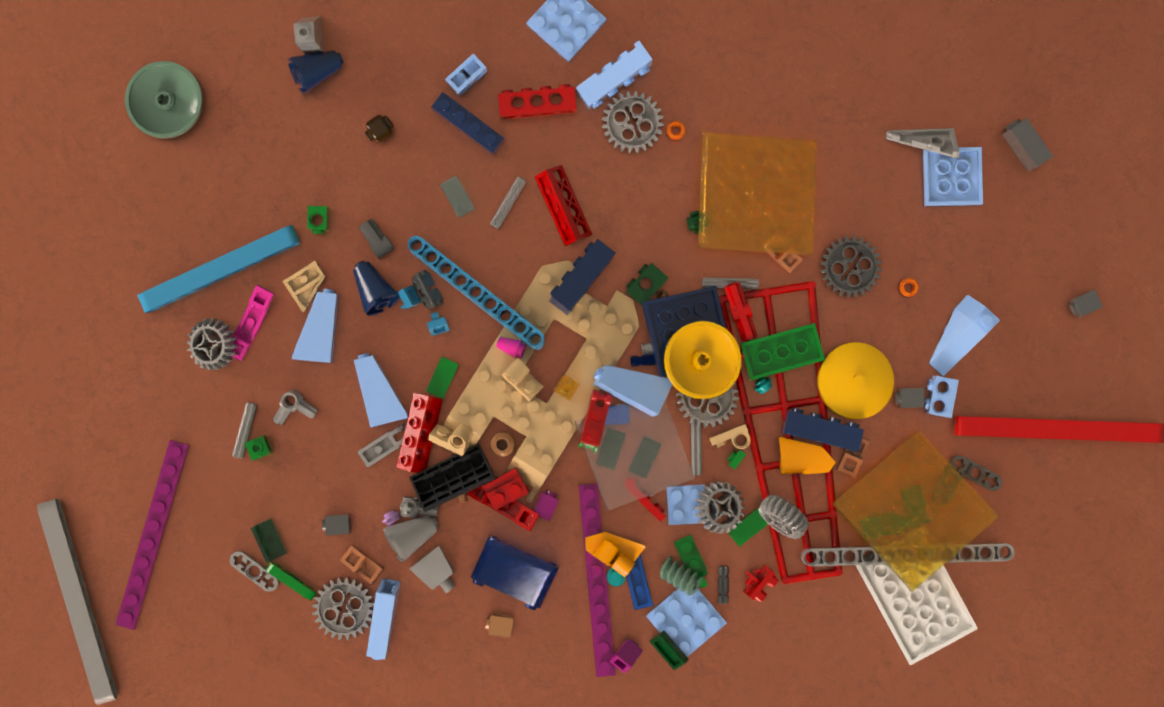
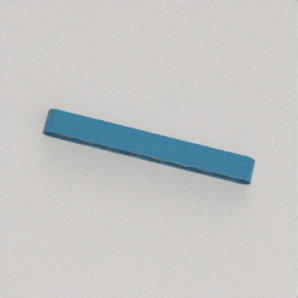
[137,225,300,313]
[408,236,545,350]

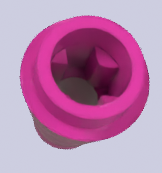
[496,337,527,359]

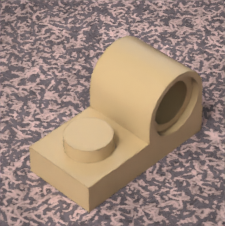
[501,359,543,402]
[428,424,473,456]
[708,424,751,449]

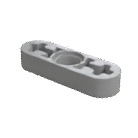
[230,551,279,592]

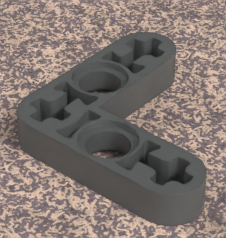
[931,455,1002,506]

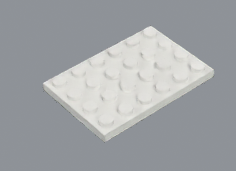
[855,526,978,666]

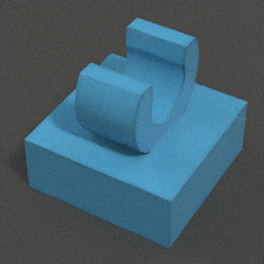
[398,285,422,309]
[427,311,450,336]

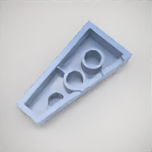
[576,41,652,109]

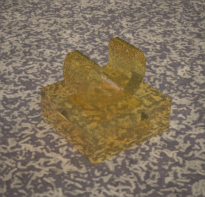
[554,374,580,401]

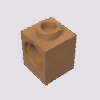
[485,613,514,638]

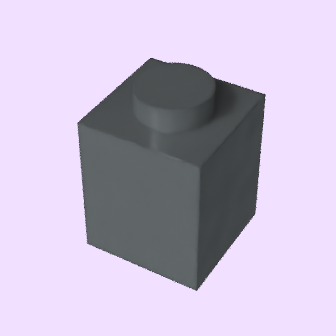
[1069,289,1103,317]
[895,388,925,408]
[322,514,352,536]

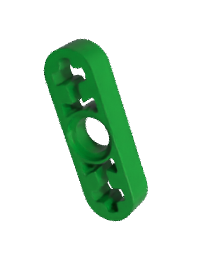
[265,561,317,601]

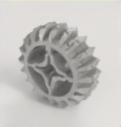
[186,318,238,370]
[694,481,746,534]
[758,495,809,539]

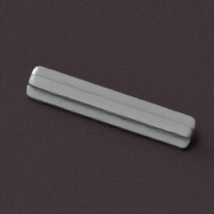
[490,177,526,229]
[702,277,759,289]
[232,402,257,458]
[691,420,702,475]

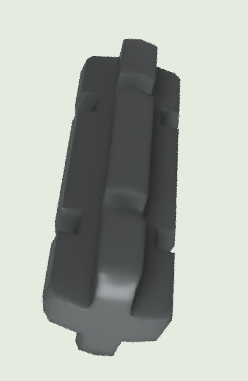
[718,566,729,604]

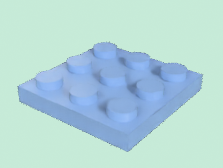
[526,0,607,62]
[923,147,983,206]
[646,587,727,657]

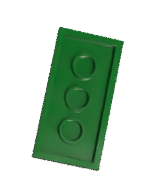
[740,323,825,381]

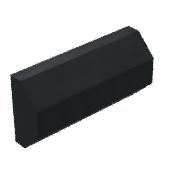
[409,444,495,512]

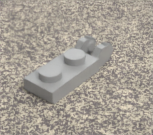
[358,424,406,468]

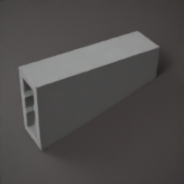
[294,16,325,55]

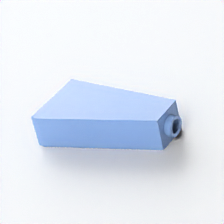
[292,289,339,363]
[354,353,409,427]
[593,365,672,417]
[366,578,401,660]

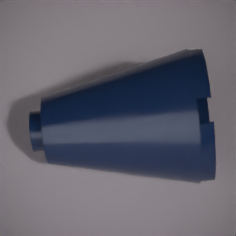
[287,50,343,94]
[353,261,400,316]

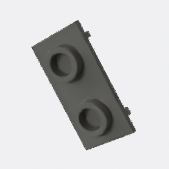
[411,270,443,311]

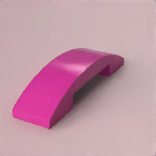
[232,285,274,361]

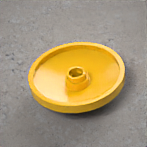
[664,321,741,399]
[817,342,894,419]

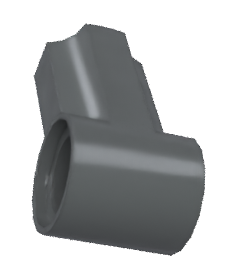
[359,219,395,259]

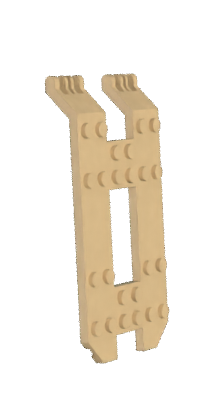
[435,260,640,503]

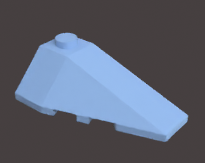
[929,295,1000,376]

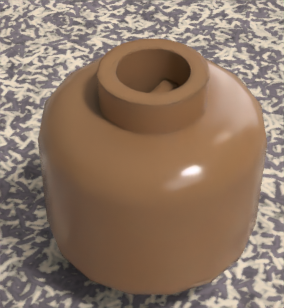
[490,432,515,457]

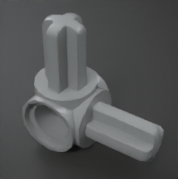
[273,390,317,425]
[400,496,438,518]

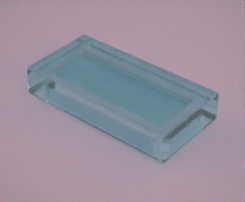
[440,176,475,218]

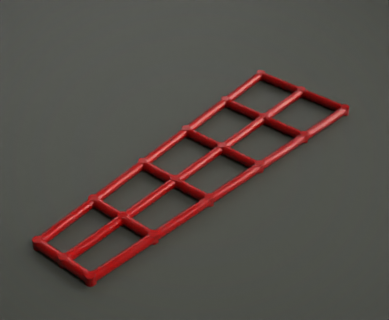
[719,281,843,584]

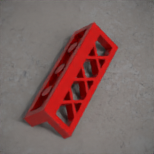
[535,165,592,246]

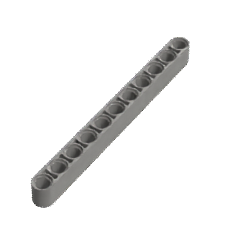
[37,498,117,705]
[801,543,1015,566]

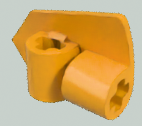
[779,437,836,474]
[585,532,646,577]

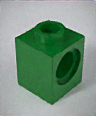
[307,206,329,234]
[245,435,273,461]

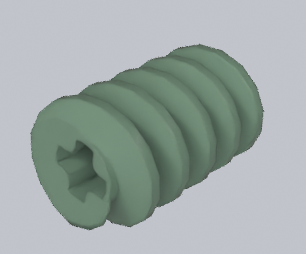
[660,556,703,596]

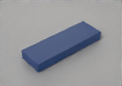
[626,554,653,610]

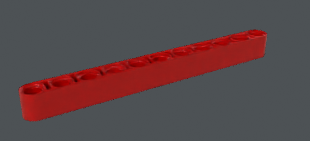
[954,416,1164,443]

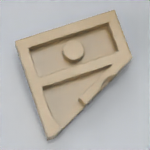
[282,261,326,312]

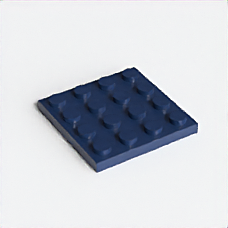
[642,286,726,377]

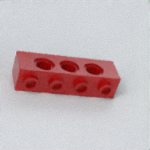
[498,84,577,119]
[396,393,443,473]

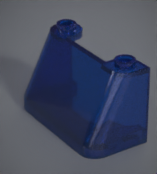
[470,534,560,610]

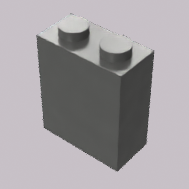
[1002,118,1053,172]

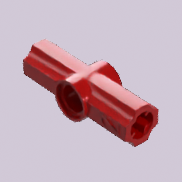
[724,281,758,341]

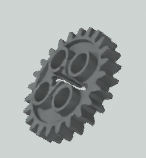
[820,235,883,298]

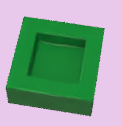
[727,449,746,469]

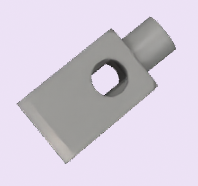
[410,545,455,593]

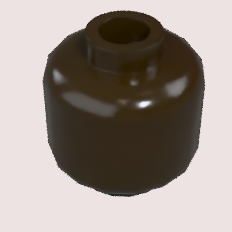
[365,114,394,143]

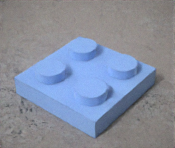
[666,484,705,525]

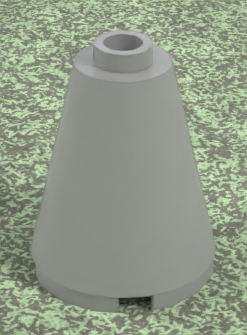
[383,515,439,563]

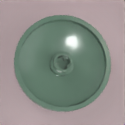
[125,61,203,139]

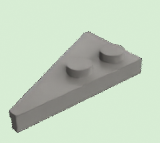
[886,128,959,158]

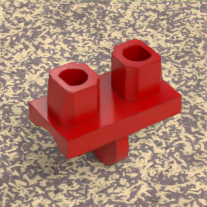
[743,564,779,602]

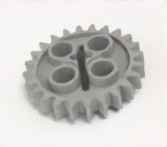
[602,91,664,154]
[676,383,739,428]
[312,577,374,640]

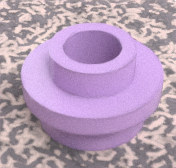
[382,510,400,526]

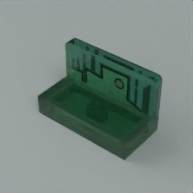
[251,518,288,563]

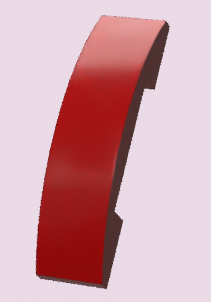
[467,485,540,532]

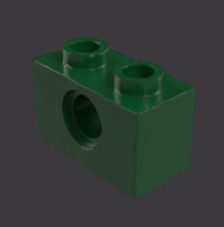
[626,262,669,307]

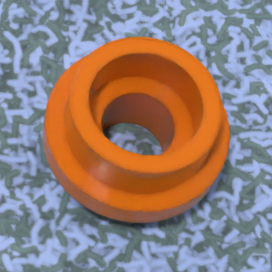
[666,121,686,140]
[899,278,919,297]

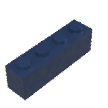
[431,92,505,156]
[549,239,616,316]
[781,408,864,452]

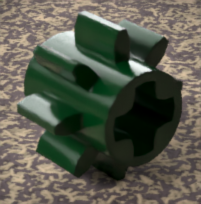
[686,210,708,234]

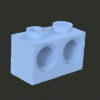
[445,53,488,97]
[924,376,959,418]

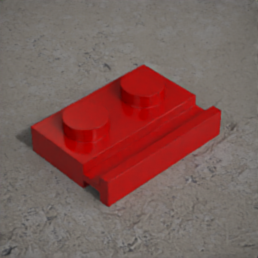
[482,468,530,510]

